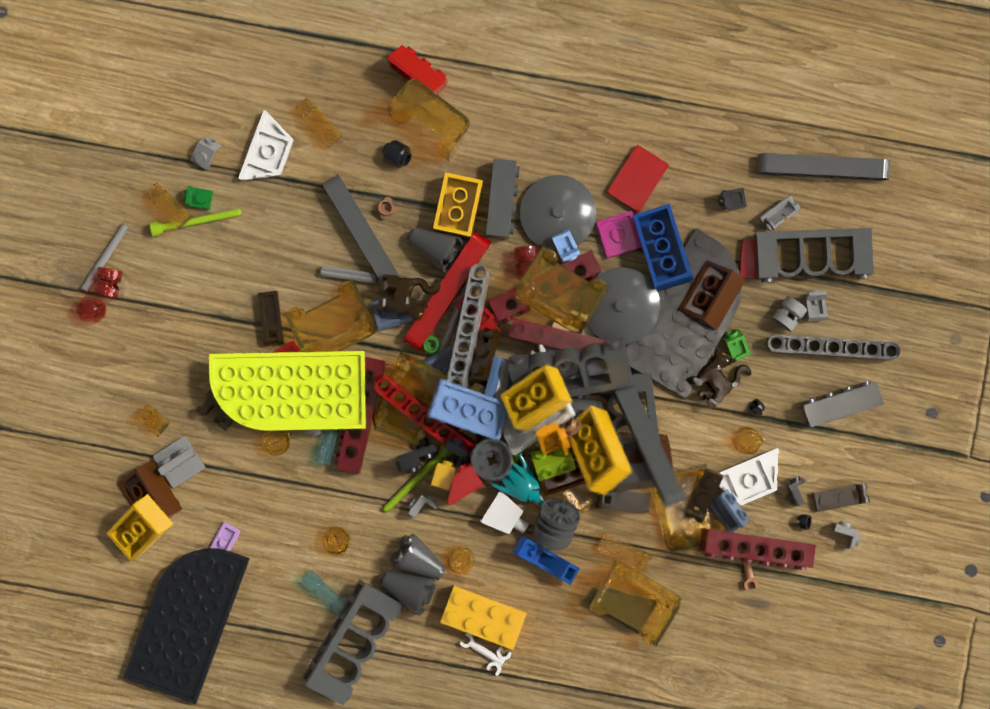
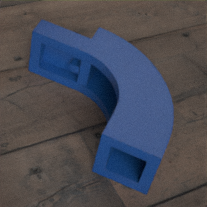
[512,536,580,585]

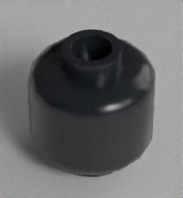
[382,140,412,168]

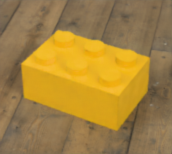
[433,172,483,239]
[501,365,572,432]
[106,495,173,562]

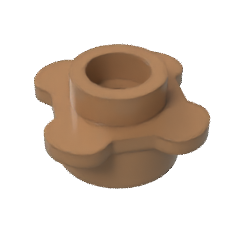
[375,197,398,220]
[562,417,581,438]

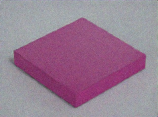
[595,211,643,259]

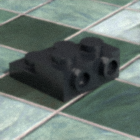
[395,444,438,474]

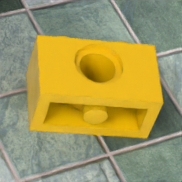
[431,460,457,491]

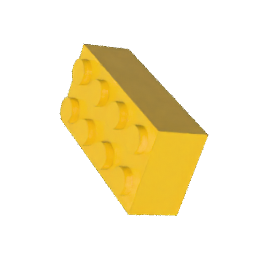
[569,406,632,495]
[440,585,527,650]

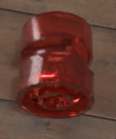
[514,245,541,275]
[93,267,123,298]

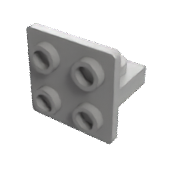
[153,436,205,488]

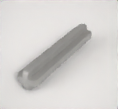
[320,266,377,284]

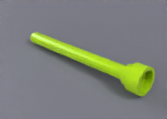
[150,209,242,237]
[383,443,454,513]

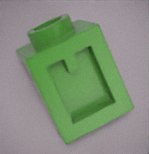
[722,329,751,361]

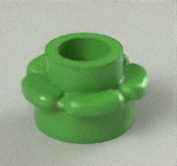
[423,336,441,355]

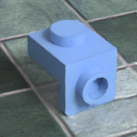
[552,229,580,262]

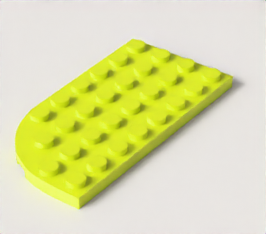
[209,351,366,431]

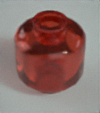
[76,297,106,323]

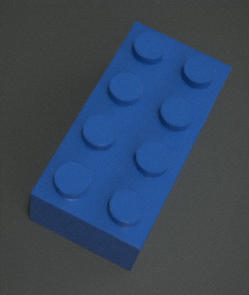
[633,203,694,292]

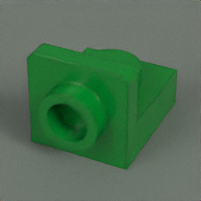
[183,186,213,210]

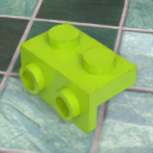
[530,448,576,481]

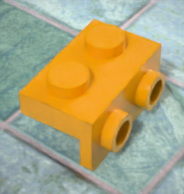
[535,422,570,456]

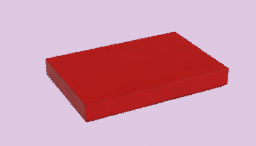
[607,144,669,213]

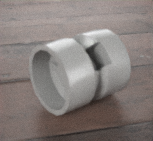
[771,296,808,332]

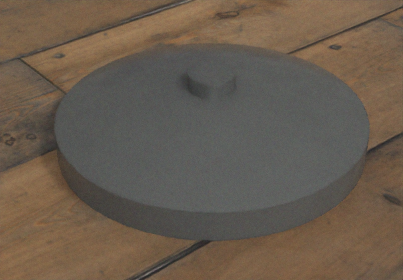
[520,175,596,252]
[583,268,660,345]

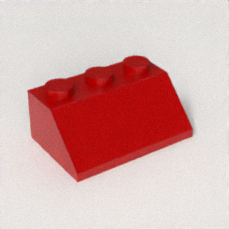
[387,45,448,101]
[448,464,484,505]

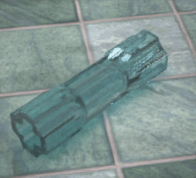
[314,430,340,465]
[300,570,346,616]

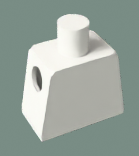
[481,491,529,534]

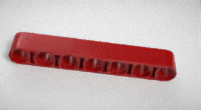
[403,232,491,352]
[375,373,477,465]

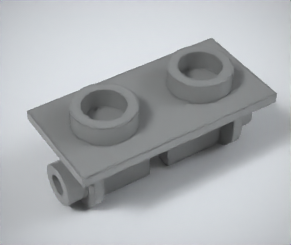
[760,195,801,231]

